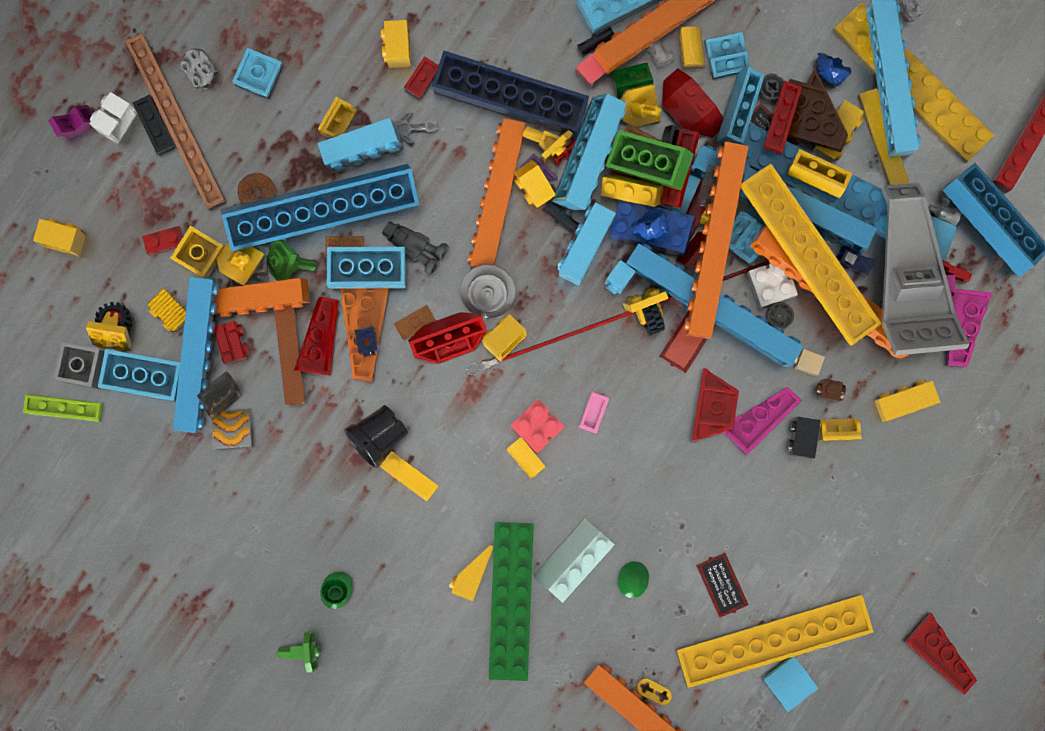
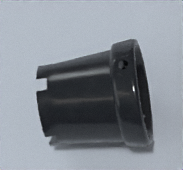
[344,405,408,468]

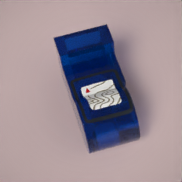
[836,246,875,278]

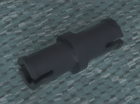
[577,27,614,56]
[542,201,579,233]

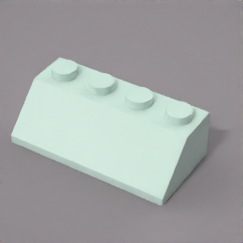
[533,519,615,603]

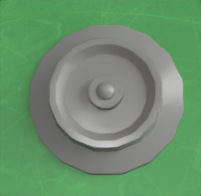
[460,264,515,318]

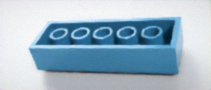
[943,163,1045,277]

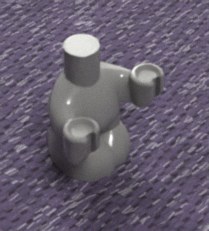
[929,195,962,226]

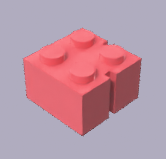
[510,399,565,454]

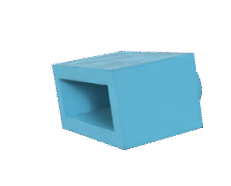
[605,260,636,294]

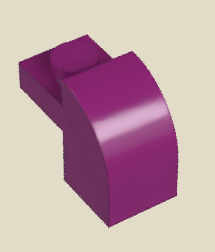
[48,105,93,139]

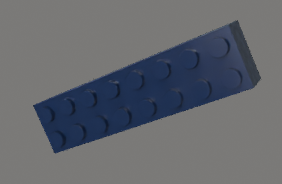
[432,51,589,137]

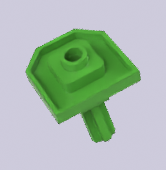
[267,240,316,281]
[277,630,320,672]

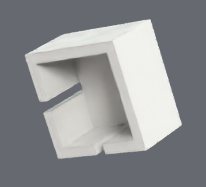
[89,92,137,144]
[746,264,798,310]

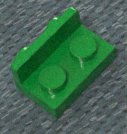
[611,62,653,99]

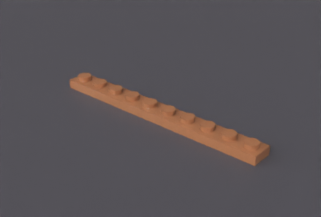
[125,33,226,210]

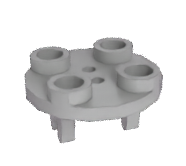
[181,48,218,87]

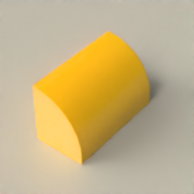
[679,27,706,69]
[506,437,546,479]

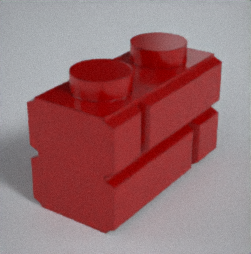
[214,321,250,365]

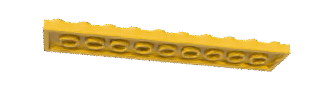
[833,2,995,163]
[741,164,882,346]
[676,594,874,688]

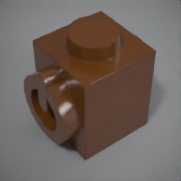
[816,379,846,402]

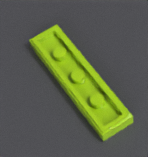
[23,394,103,422]

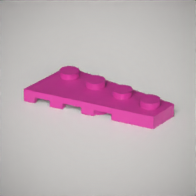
[947,289,993,367]
[724,387,802,455]

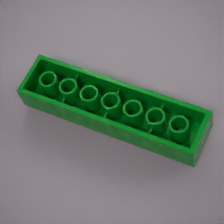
[489,522,534,681]

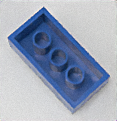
[610,200,696,258]

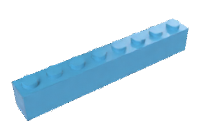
[173,275,219,433]

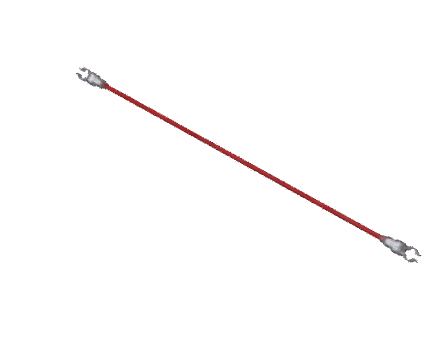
[465,236,841,375]

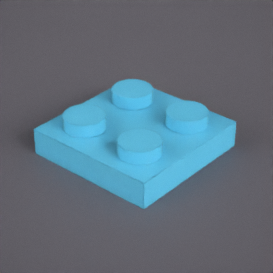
[232,48,283,98]

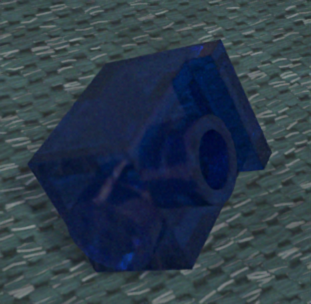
[354,327,379,357]

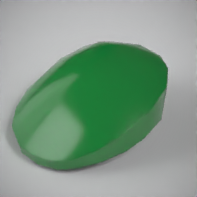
[618,561,649,598]
[320,572,353,609]

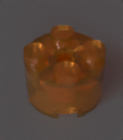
[237,173,279,204]

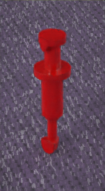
[552,139,575,165]

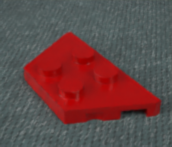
[692,368,739,442]

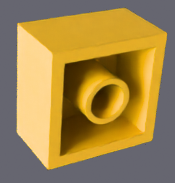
[381,20,411,68]
[33,217,86,256]
[170,225,224,277]

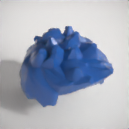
[816,53,852,87]
[630,208,669,240]

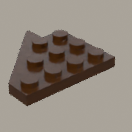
[787,69,848,152]

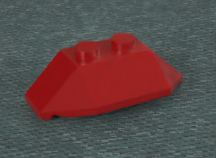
[662,68,724,137]
[408,312,487,364]

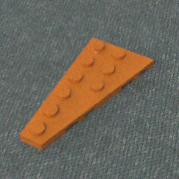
[340,288,389,382]

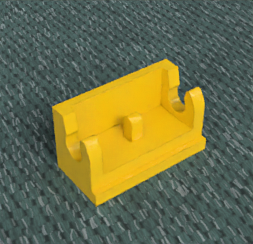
[318,96,357,139]
[819,418,862,441]

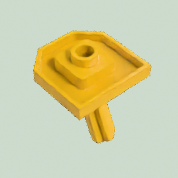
[619,83,662,127]
[523,126,573,163]
[216,243,265,286]

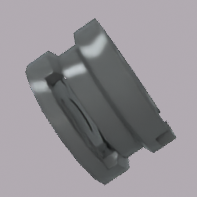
[759,73,784,103]
[765,302,794,329]

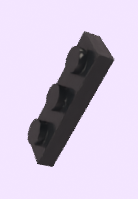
[132,95,175,154]

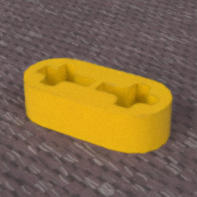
[636,678,672,705]

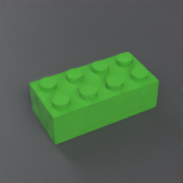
[606,130,694,191]

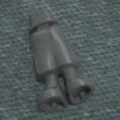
[382,221,449,275]

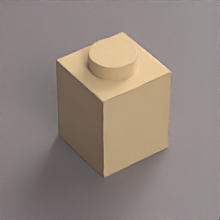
[794,349,825,376]

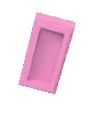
[579,391,610,434]

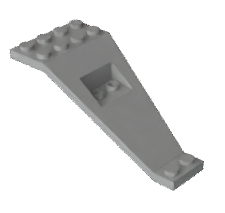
[881,183,970,355]

